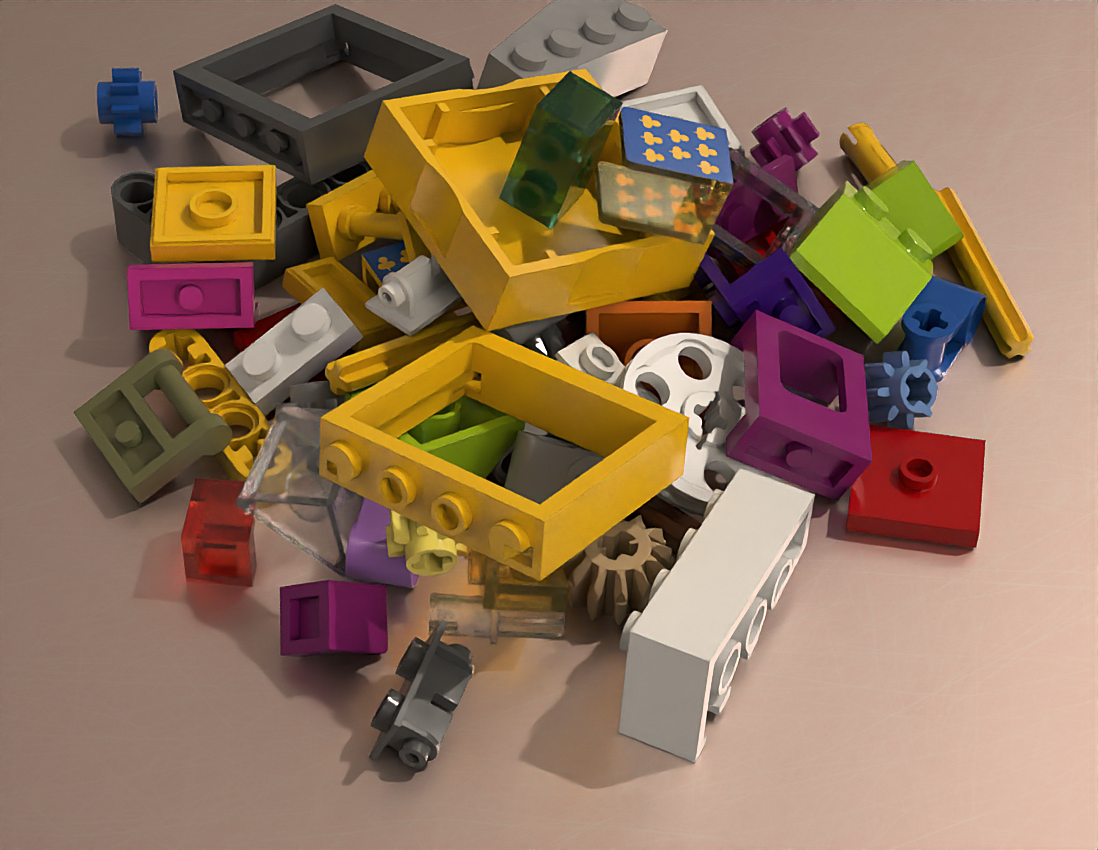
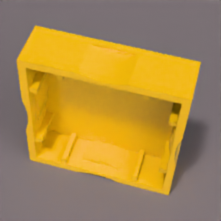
[363,69,715,332]

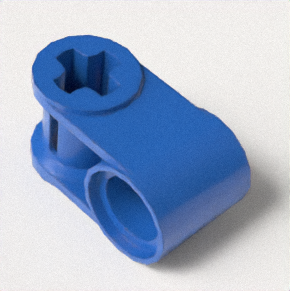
[896,275,987,382]

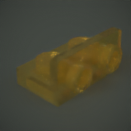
[463,546,568,613]

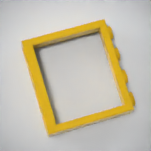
[319,325,690,581]

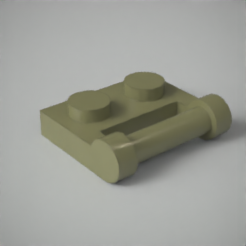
[73,348,233,504]

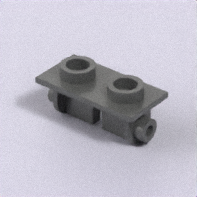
[369,619,475,768]

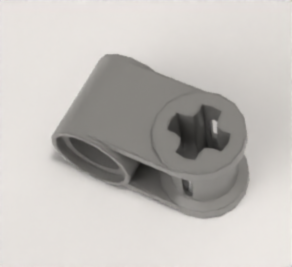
[504,430,605,504]

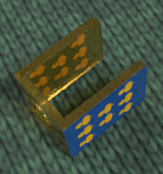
[595,107,734,245]

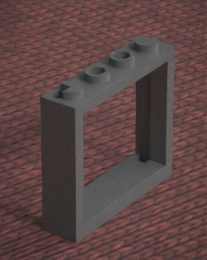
[173,4,475,185]

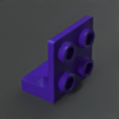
[694,247,837,338]

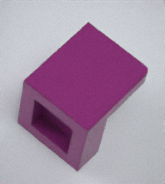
[280,580,388,657]

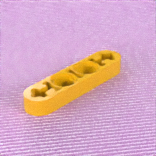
[149,329,294,503]

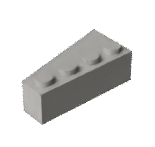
[477,0,667,99]

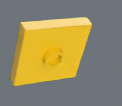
[150,165,277,263]

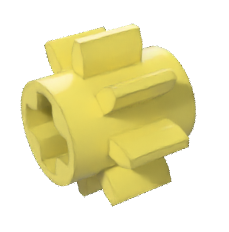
[385,510,468,576]

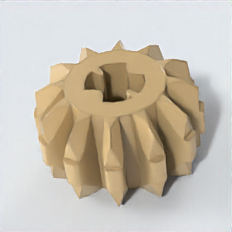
[559,515,674,626]

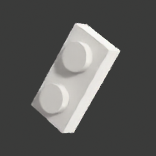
[225,288,363,416]

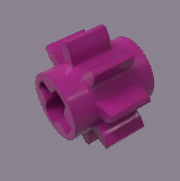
[750,107,820,172]

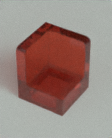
[181,478,261,587]

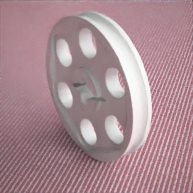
[615,333,784,517]

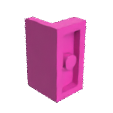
[127,262,259,330]

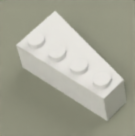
[618,468,815,763]

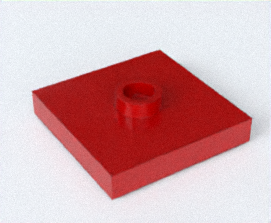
[846,425,986,548]

